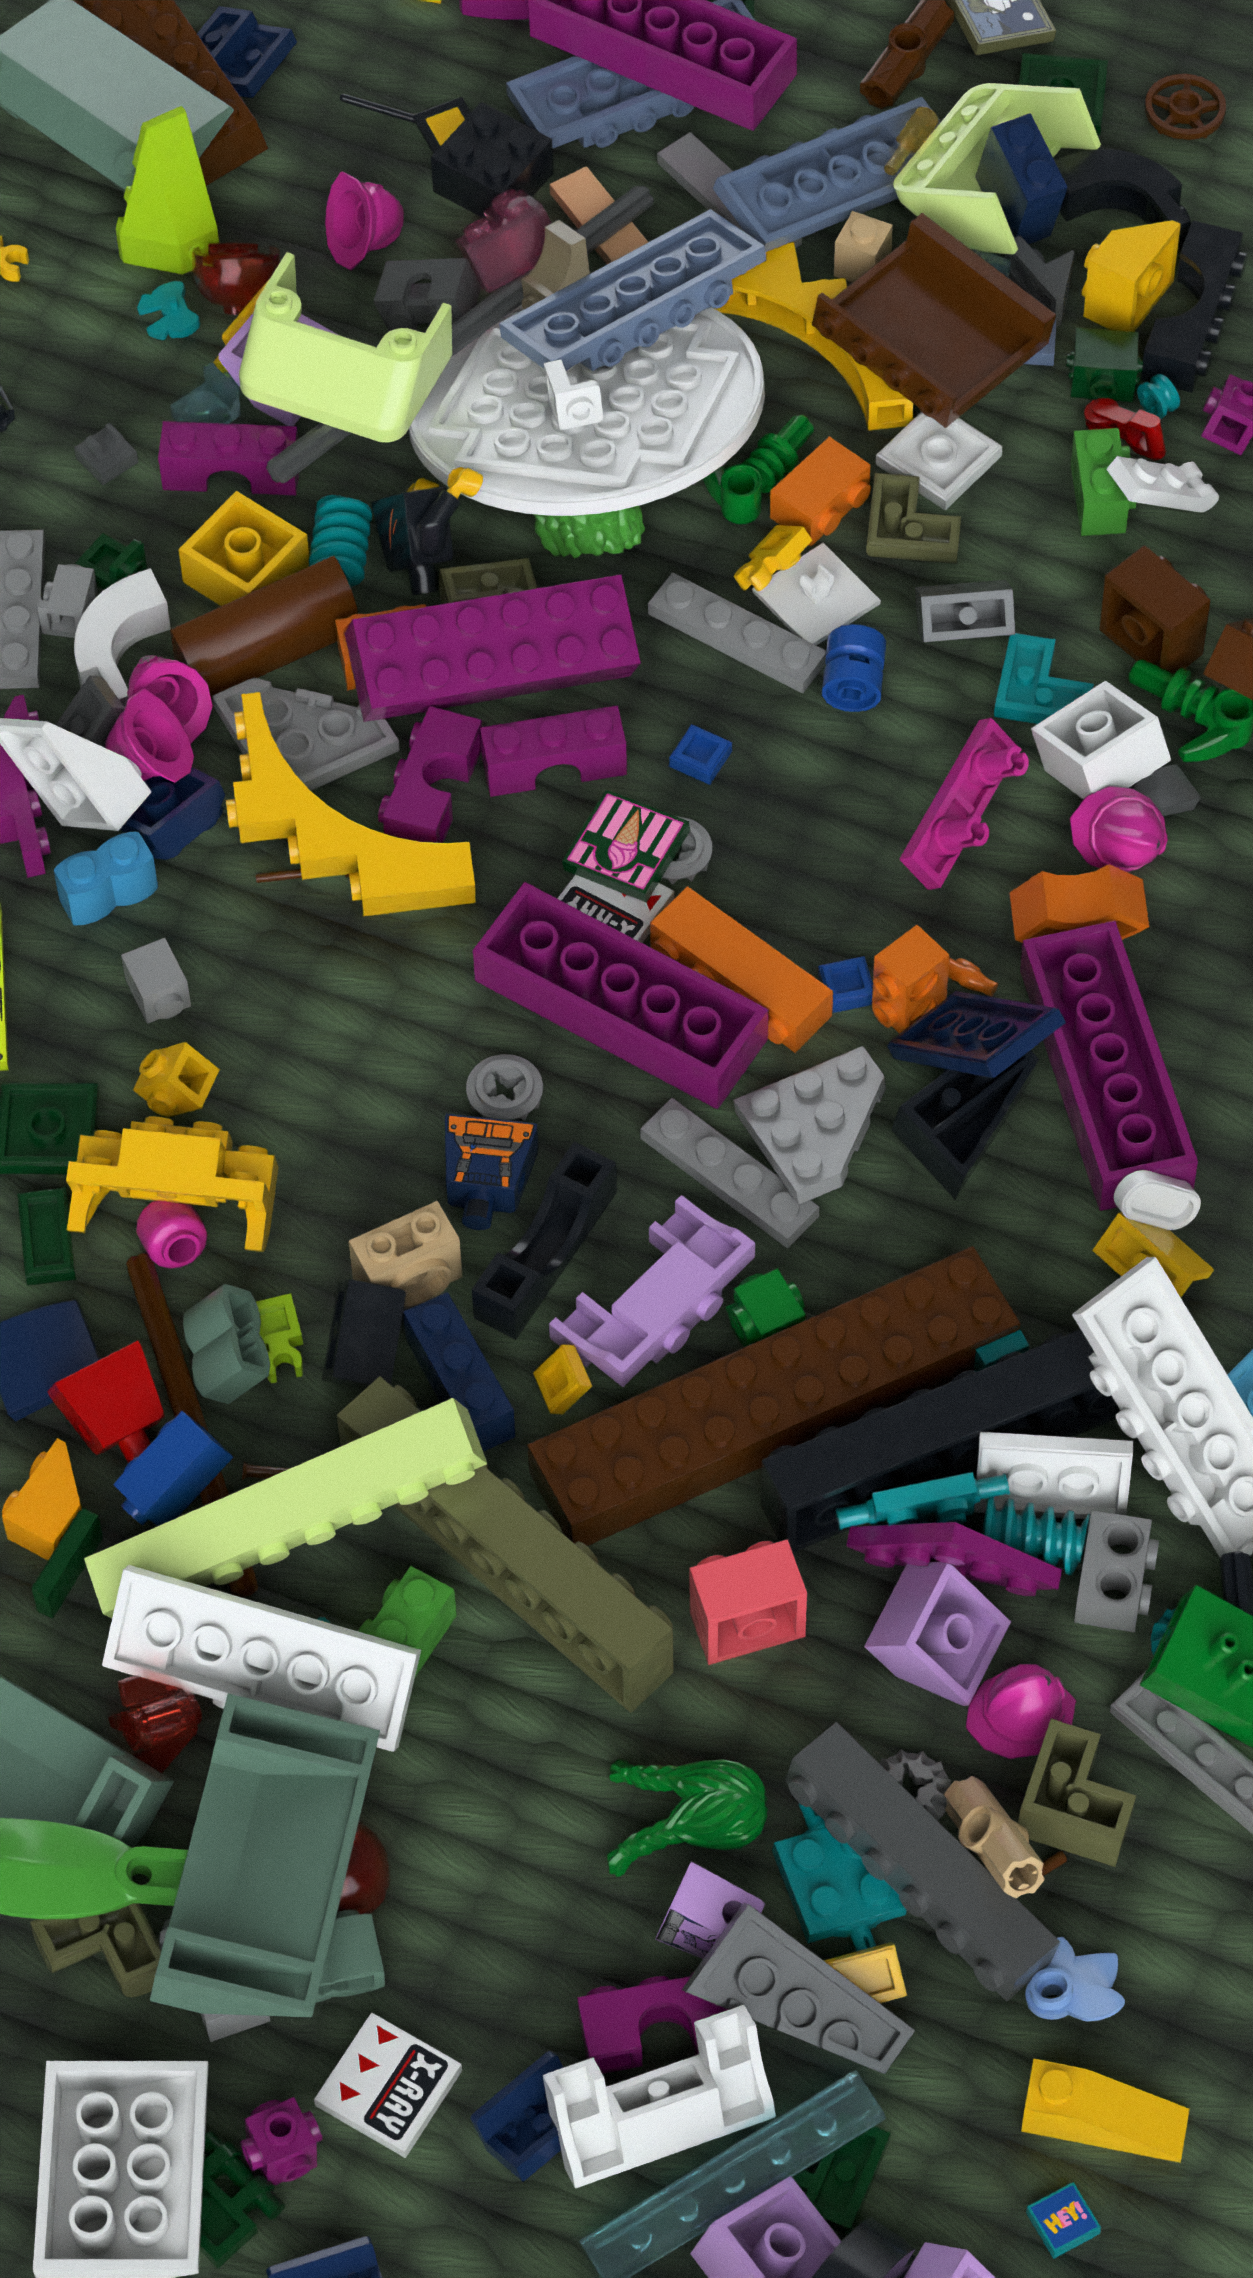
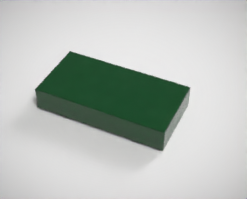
[17,1187,76,1286]
[31,1508,103,1619]

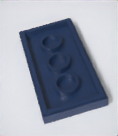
[887,991,1066,1078]

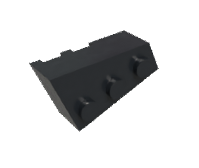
[891,1050,1039,1200]

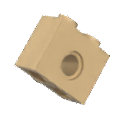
[349,1201,463,1310]

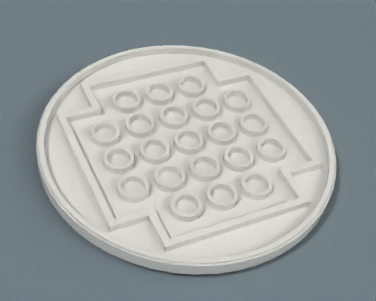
[408,305,765,516]

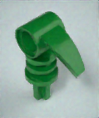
[703,414,814,524]
[1128,660,1253,762]

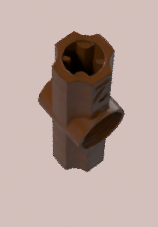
[860,0,954,109]

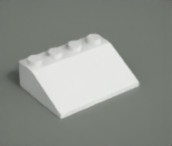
[33,2061,209,2278]

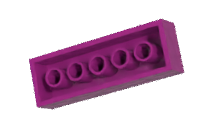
[528,0,797,131]
[344,575,641,722]
[473,882,769,1110]
[1020,921,1198,1211]

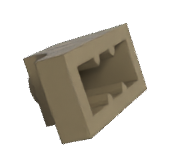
[521,220,590,310]

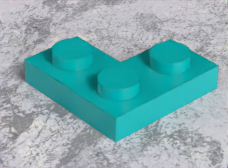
[994,633,1094,724]

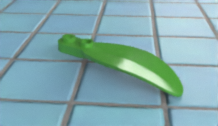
[0,1818,188,1919]

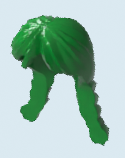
[607,1759,768,1877]

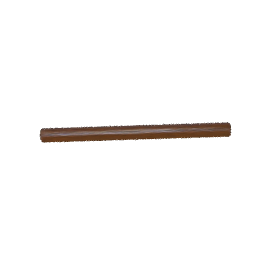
[126,1253,258,1598]

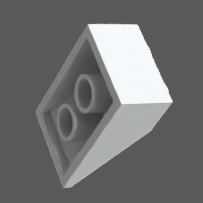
[0,718,151,831]

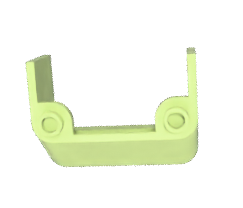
[893,83,1101,255]
[239,252,452,442]

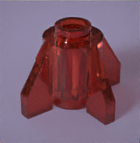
[108,1675,202,1773]

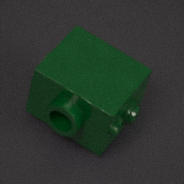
[1066,327,1143,402]

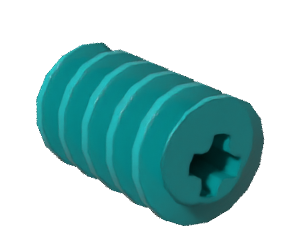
[309,495,372,588]
[982,1497,1090,1575]

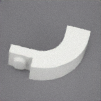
[74,568,171,707]

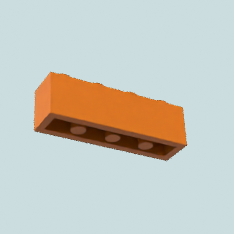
[650,886,833,1053]

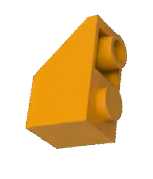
[2,1438,82,1560]

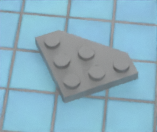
[212,678,400,791]
[734,1046,886,1205]

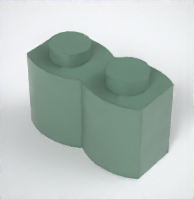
[183,1283,270,1404]
[316,1910,385,2003]

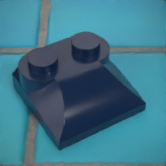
[120,767,225,860]

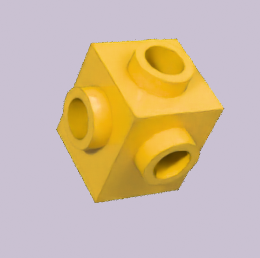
[133,1042,220,1118]

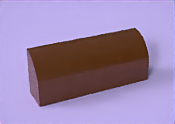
[170,556,358,699]

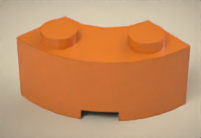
[1009,864,1149,943]

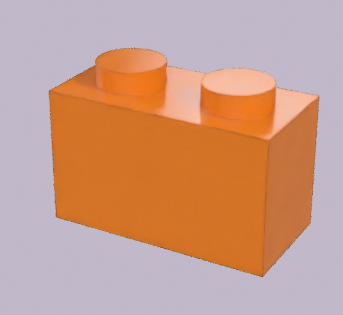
[770,436,871,547]

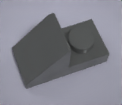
[1004,236,1075,327]
[56,676,125,748]

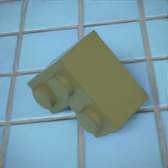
[1018,1719,1136,1867]

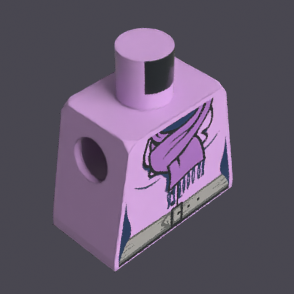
[655,1862,765,1959]

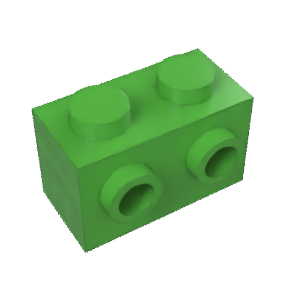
[1071,428,1136,536]
[358,1566,457,1677]

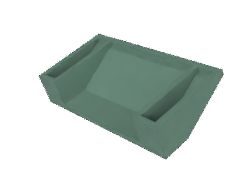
[0,0,234,193]
[0,1675,174,1848]
[150,1693,380,2017]

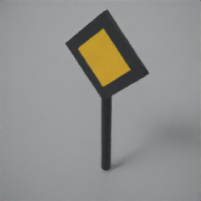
[340,94,471,154]

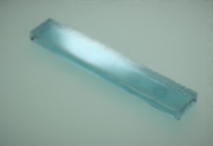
[579,2070,886,2278]

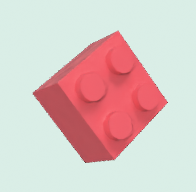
[689,1539,807,1665]

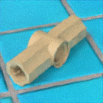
[944,1776,1045,1898]

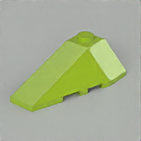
[115,106,221,275]

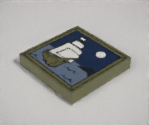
[947,0,1056,55]

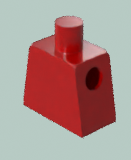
[47,1340,164,1463]

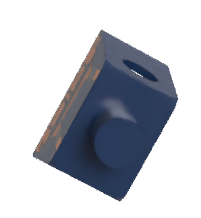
[445,1114,539,1230]

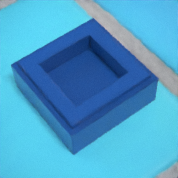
[669,724,732,785]
[818,956,873,1013]

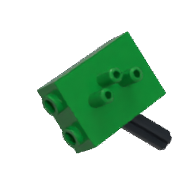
[1140,1551,1253,1748]

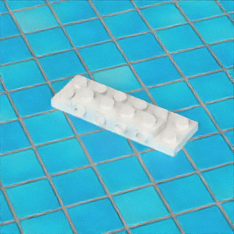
[1072,1257,1253,1558]
[102,1565,421,1752]

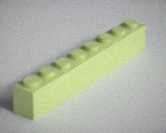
[84,1398,487,1619]

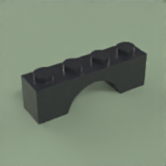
[1141,220,1248,393]
[472,1141,617,1340]

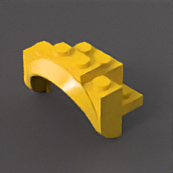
[66,1116,279,1252]

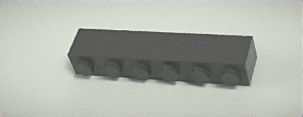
[785,1722,1060,2002]

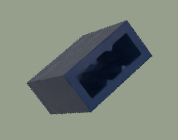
[975,113,1068,244]

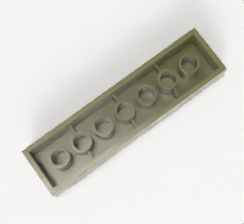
[337,1376,673,1713]

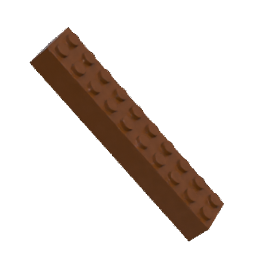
[527,1246,1021,1546]

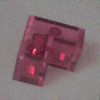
[455,189,552,293]

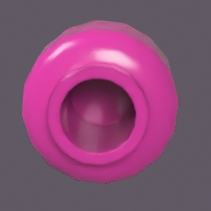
[136,1201,207,1269]

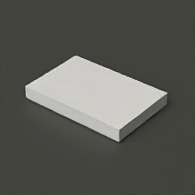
[974,1432,1133,1519]

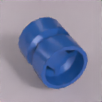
[822,624,886,712]

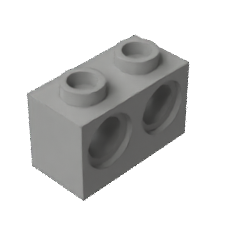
[1074,1510,1159,1633]

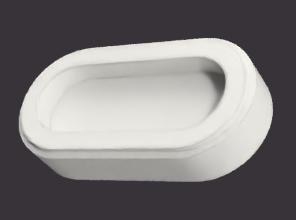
[1114,1170,1201,1230]

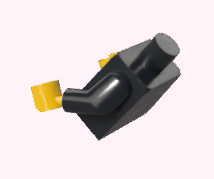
[371,467,483,596]

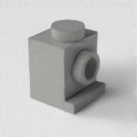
[37,564,98,638]

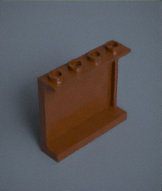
[812,213,1056,428]

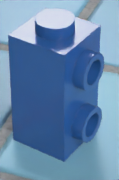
[113,1411,233,1526]

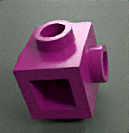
[1201,374,1253,455]
[240,2097,322,2186]

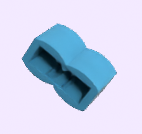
[54,832,158,925]

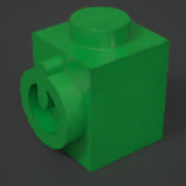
[725,1268,806,1347]

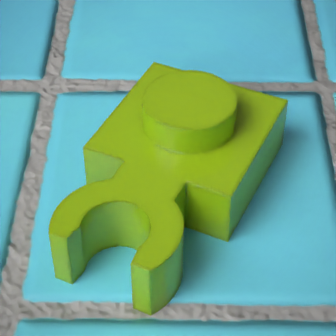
[256,1293,303,1383]

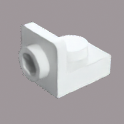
[544,360,603,431]

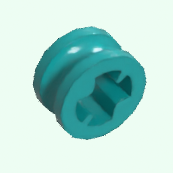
[1137,374,1180,419]

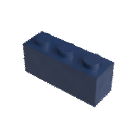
[403,1292,516,1452]

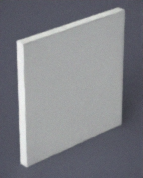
[752,543,881,646]

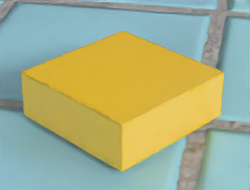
[533,1344,592,1415]

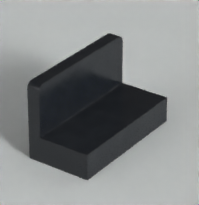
[322,1279,406,1385]

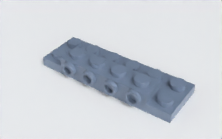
[506,0,755,148]
[712,97,941,252]
[499,209,766,371]

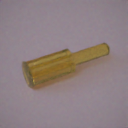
[884,107,938,176]

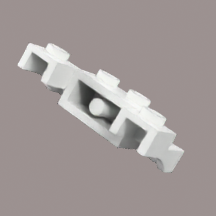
[543,2005,776,2189]

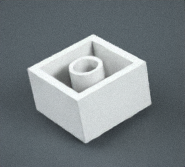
[1031,681,1171,799]

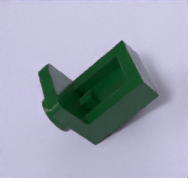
[75,533,147,590]

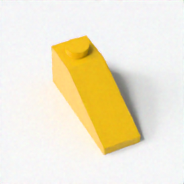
[1021,2059,1190,2163]

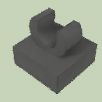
[74,423,138,485]

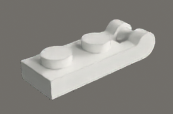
[1106,456,1219,513]

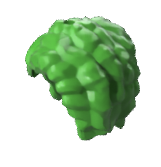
[534,506,645,559]

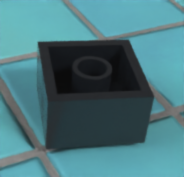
[431,102,554,229]

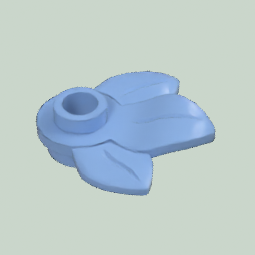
[1025,1937,1125,2022]

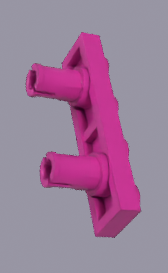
[899,718,1029,890]

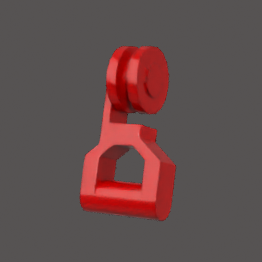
[1084,398,1166,460]

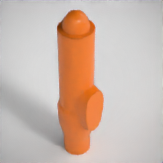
[948,958,998,997]

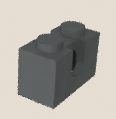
[373,258,481,331]

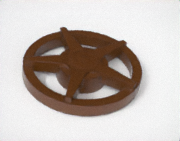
[1145,74,1226,140]

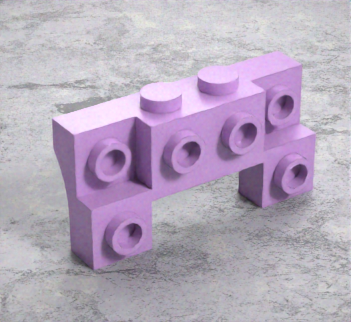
[549,1195,755,1387]

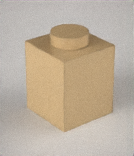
[834,211,893,283]

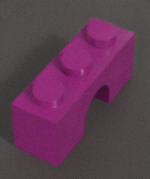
[158,421,299,495]
[480,705,627,797]
[378,706,482,843]
[577,1971,728,2074]

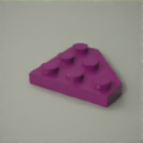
[846,1522,1062,1596]

